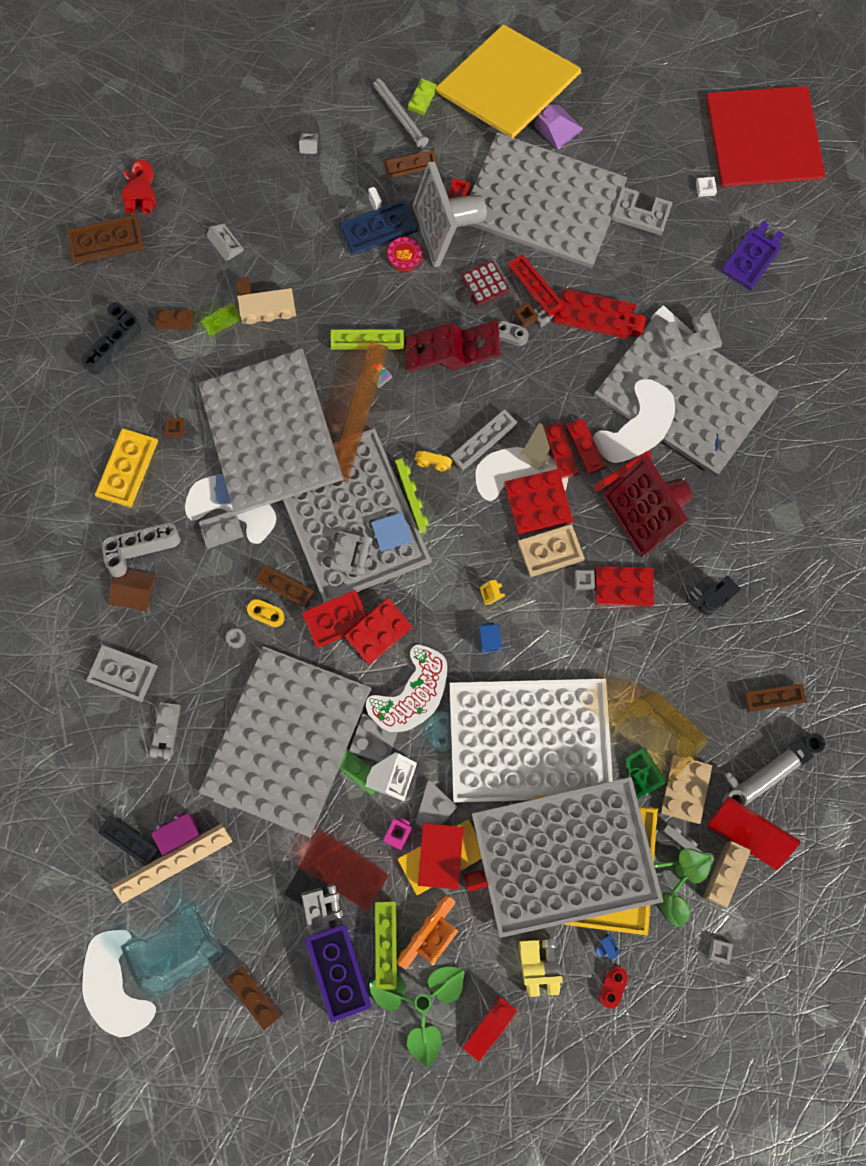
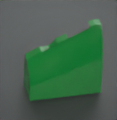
[626,748,667,800]

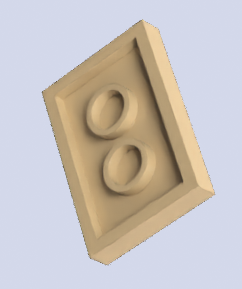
[518,524,585,578]
[660,755,712,824]

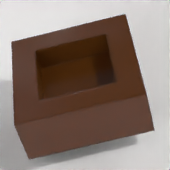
[164,418,185,438]

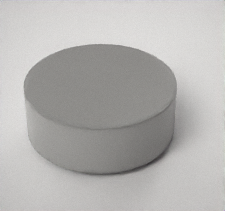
[225,628,246,648]

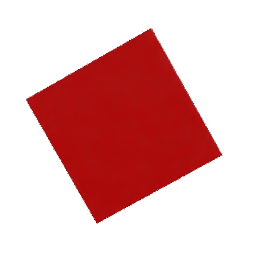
[706,86,826,187]

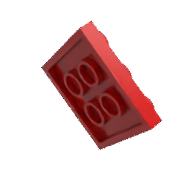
[504,469,573,536]

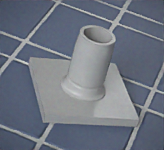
[412,162,487,267]

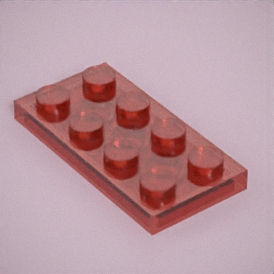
[298,831,389,911]

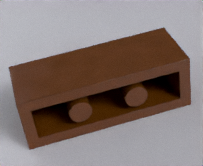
[225,964,284,1030]

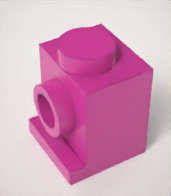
[383,817,412,850]

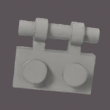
[301,884,343,935]

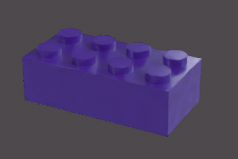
[305,924,372,1023]

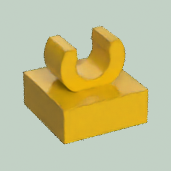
[480,580,505,605]

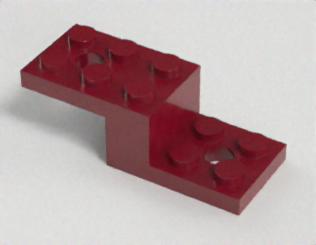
[405,320,501,372]

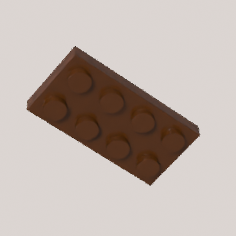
[66,215,145,265]

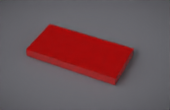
[707,796,800,870]

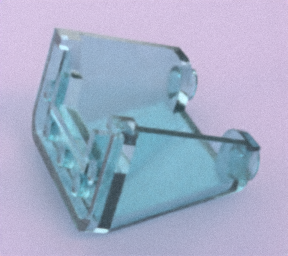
[120,900,224,999]

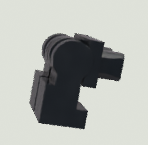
[689,575,741,615]

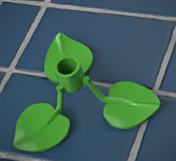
[654,848,712,927]
[369,967,464,1067]

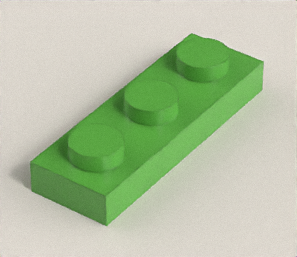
[339,749,375,795]

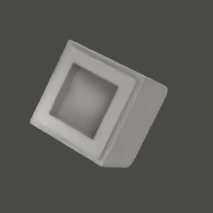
[299,133,318,154]

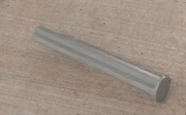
[373,79,429,149]

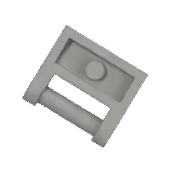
[330,531,373,576]

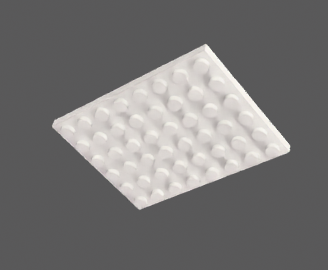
[450,679,613,803]

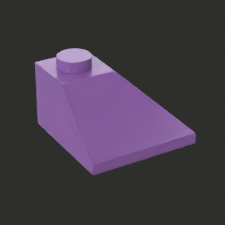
[534,104,583,150]

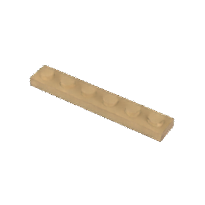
[112,823,232,903]

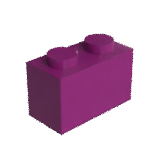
[151,812,202,855]

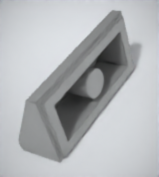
[207,224,244,261]

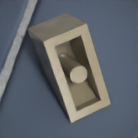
[520,423,550,470]

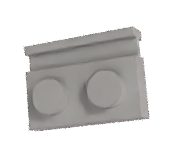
[199,511,244,549]

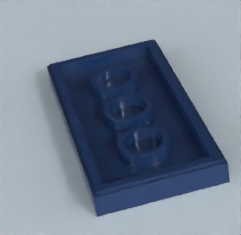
[339,199,418,256]

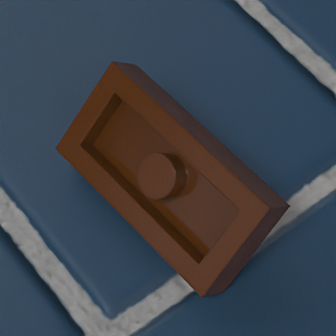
[155,310,194,330]

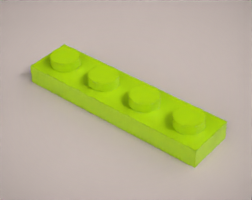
[331,330,404,350]
[395,458,429,534]
[375,902,397,989]

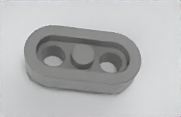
[498,321,529,346]

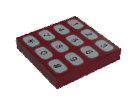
[461,260,509,306]

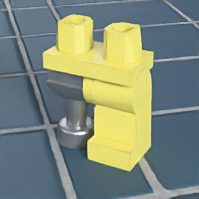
[519,939,562,997]

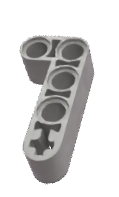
[102,523,181,577]

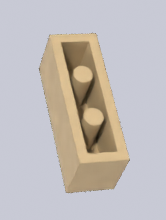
[238,288,296,324]
[703,841,751,908]

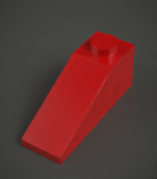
[462,995,518,1062]

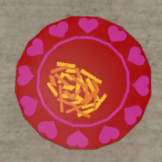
[387,237,422,272]

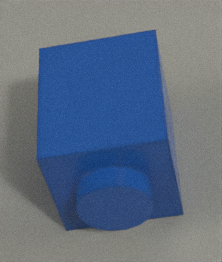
[479,622,502,653]

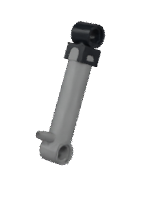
[723,733,826,806]

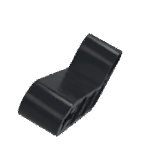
[82,302,141,374]

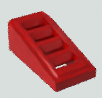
[463,870,489,892]

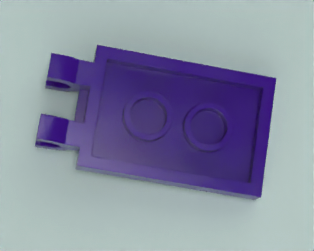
[721,221,784,291]

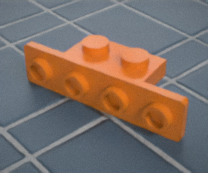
[396,895,458,969]

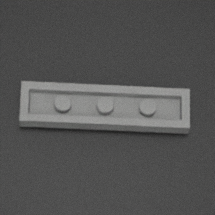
[450,409,517,471]

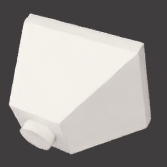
[365,753,417,801]

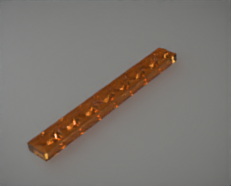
[336,342,388,483]

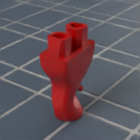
[121,160,156,214]

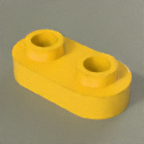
[414,451,452,472]
[247,599,285,627]

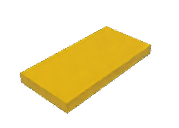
[95,428,158,508]
[398,820,482,895]

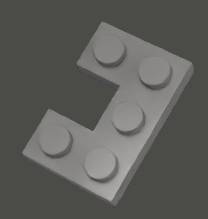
[611,187,673,236]
[657,312,722,361]

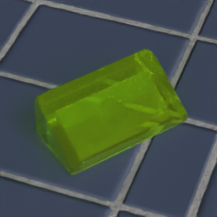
[200,303,241,337]

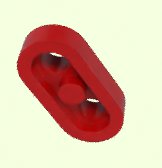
[599,966,628,1009]

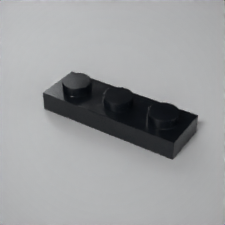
[97,815,159,866]

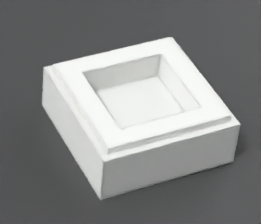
[696,177,717,197]
[368,187,382,210]

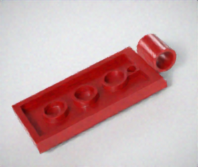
[554,289,646,339]

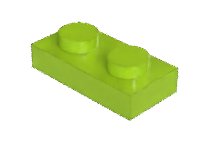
[408,78,437,116]

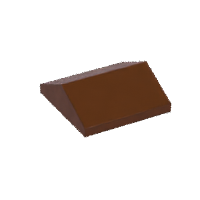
[109,569,156,611]

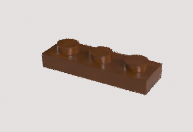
[383,148,438,179]
[254,565,315,609]
[743,683,807,713]

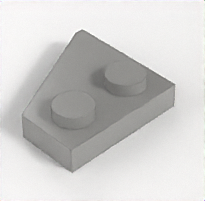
[416,780,457,829]

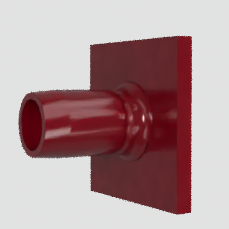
[602,455,692,558]

